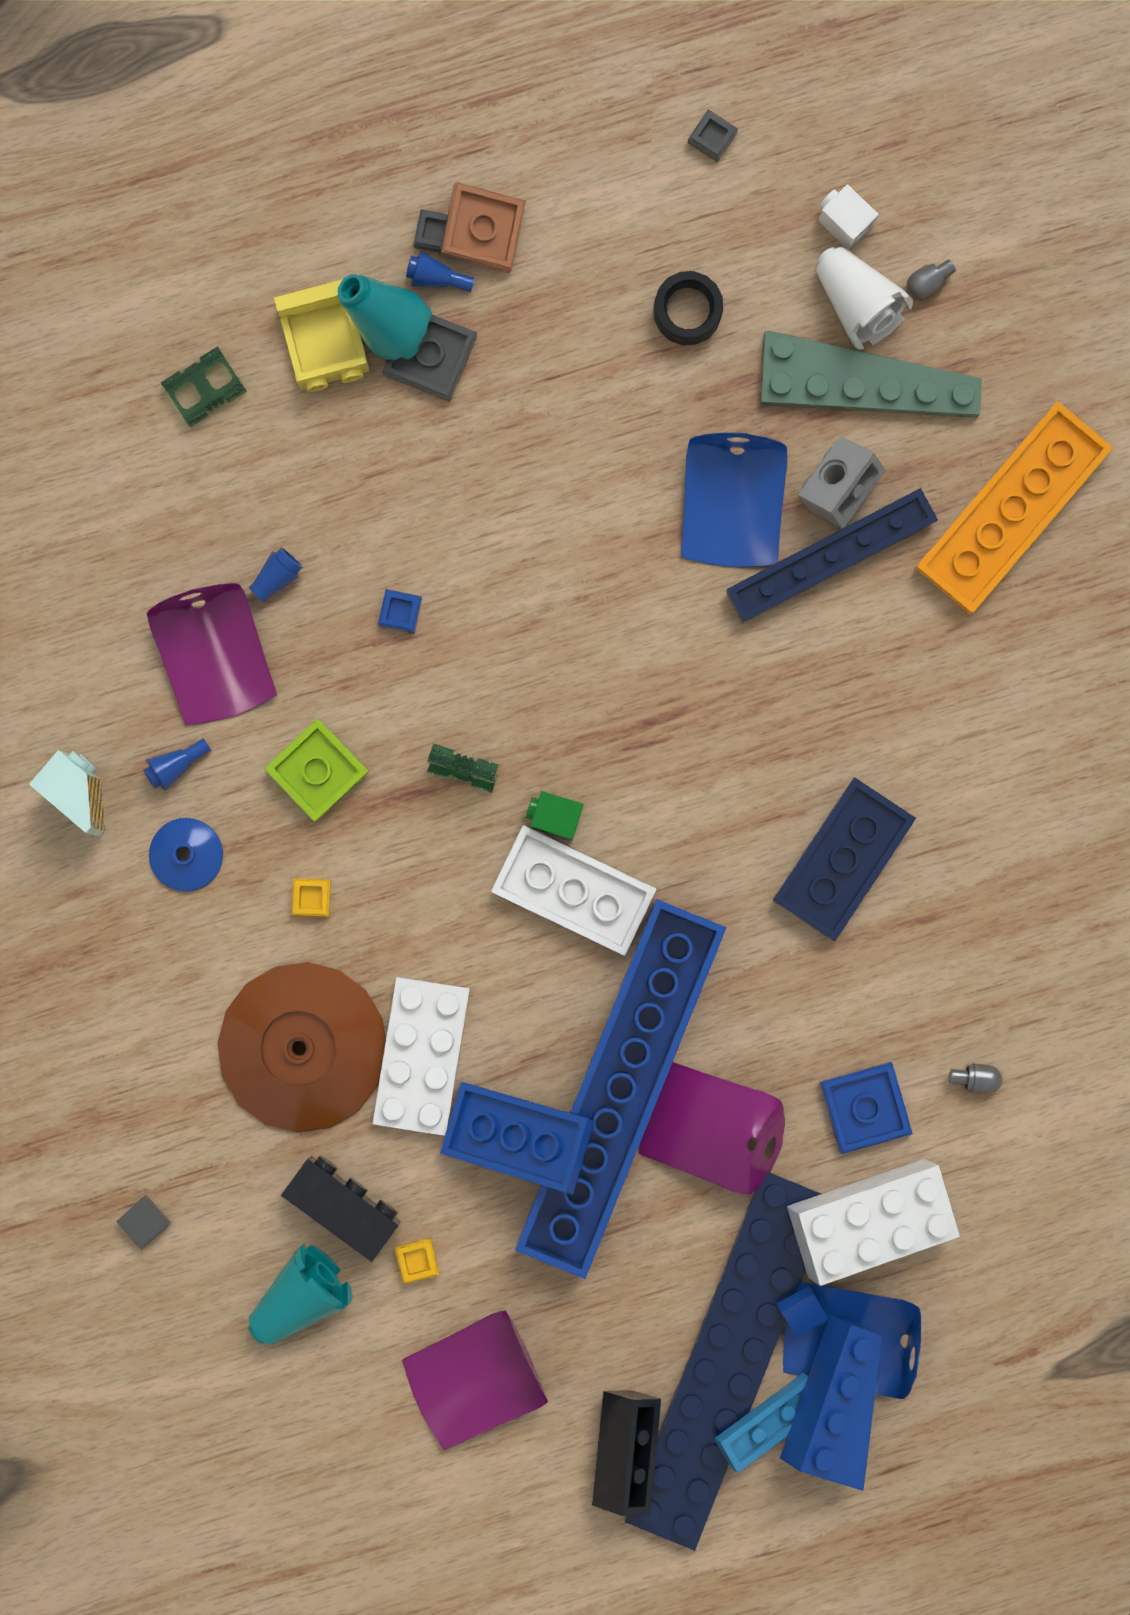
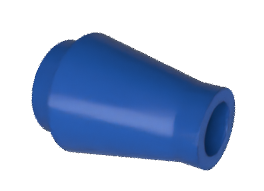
[249,547,303,602]

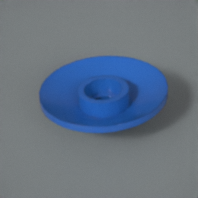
[149,818,223,892]

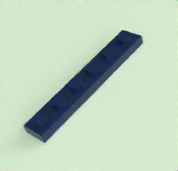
[725,488,938,623]

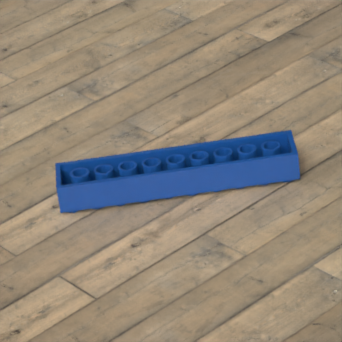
[515,899,727,1279]

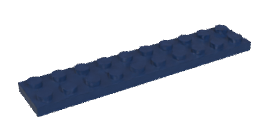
[625,1172,822,1551]

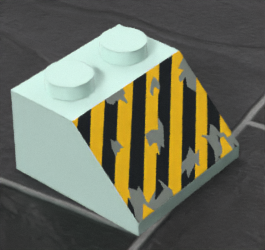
[29,750,105,837]

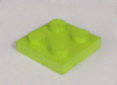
[264,718,369,823]

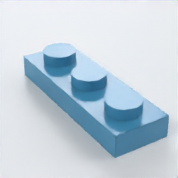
[714,1373,808,1473]

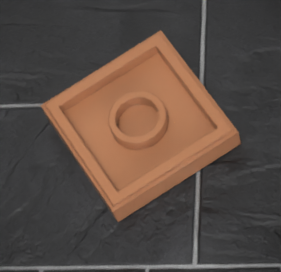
[439,182,526,273]

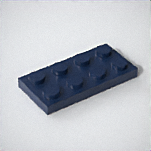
[772,777,916,942]

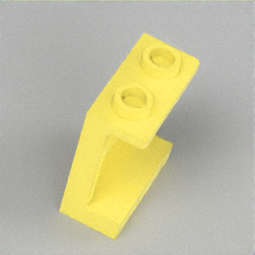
[274,279,370,392]

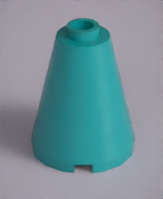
[249,1244,353,1345]

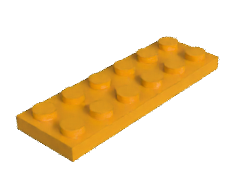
[915,401,1114,615]

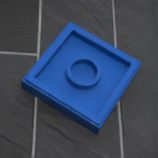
[820,1062,913,1154]

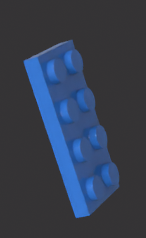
[440,1081,595,1194]

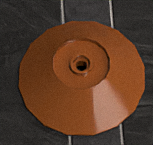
[218,962,386,1133]

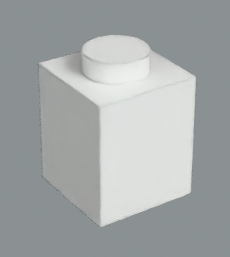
[818,184,879,250]

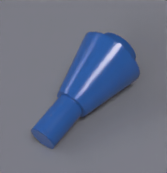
[406,251,474,292]
[143,738,211,791]

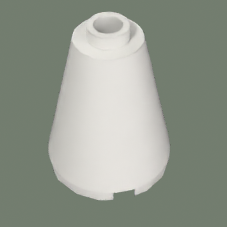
[816,247,913,350]

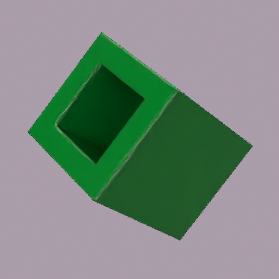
[525,791,584,841]

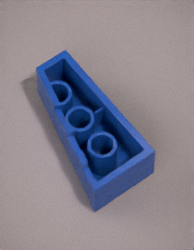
[780,1314,882,1491]

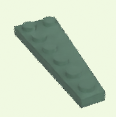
[760,331,982,418]

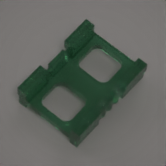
[161,346,247,428]
[427,743,499,793]

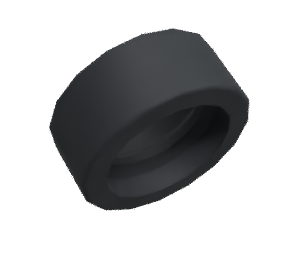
[654,271,723,345]

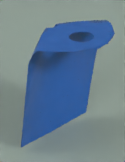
[681,433,788,567]
[783,1281,921,1399]

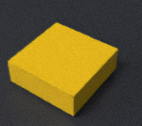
[292,878,331,917]
[394,1237,440,1284]

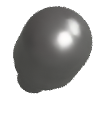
[907,259,956,300]
[949,1063,1002,1094]

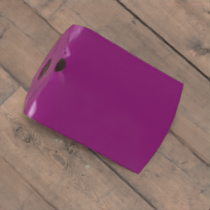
[146,583,277,725]
[639,1062,785,1195]
[402,1310,548,1450]

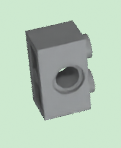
[798,436,886,529]

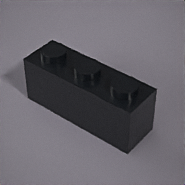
[281,1156,401,1262]
[592,1390,661,1516]

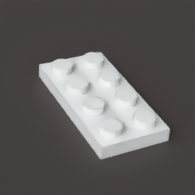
[491,825,656,956]
[373,977,470,1136]

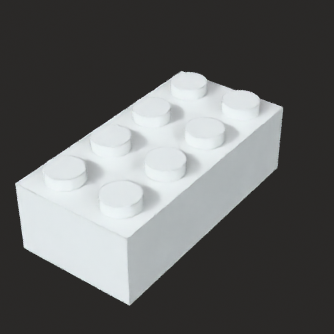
[787,1159,960,1286]

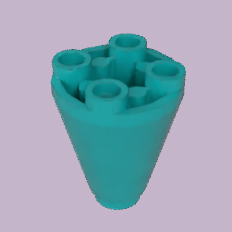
[338,274,432,360]

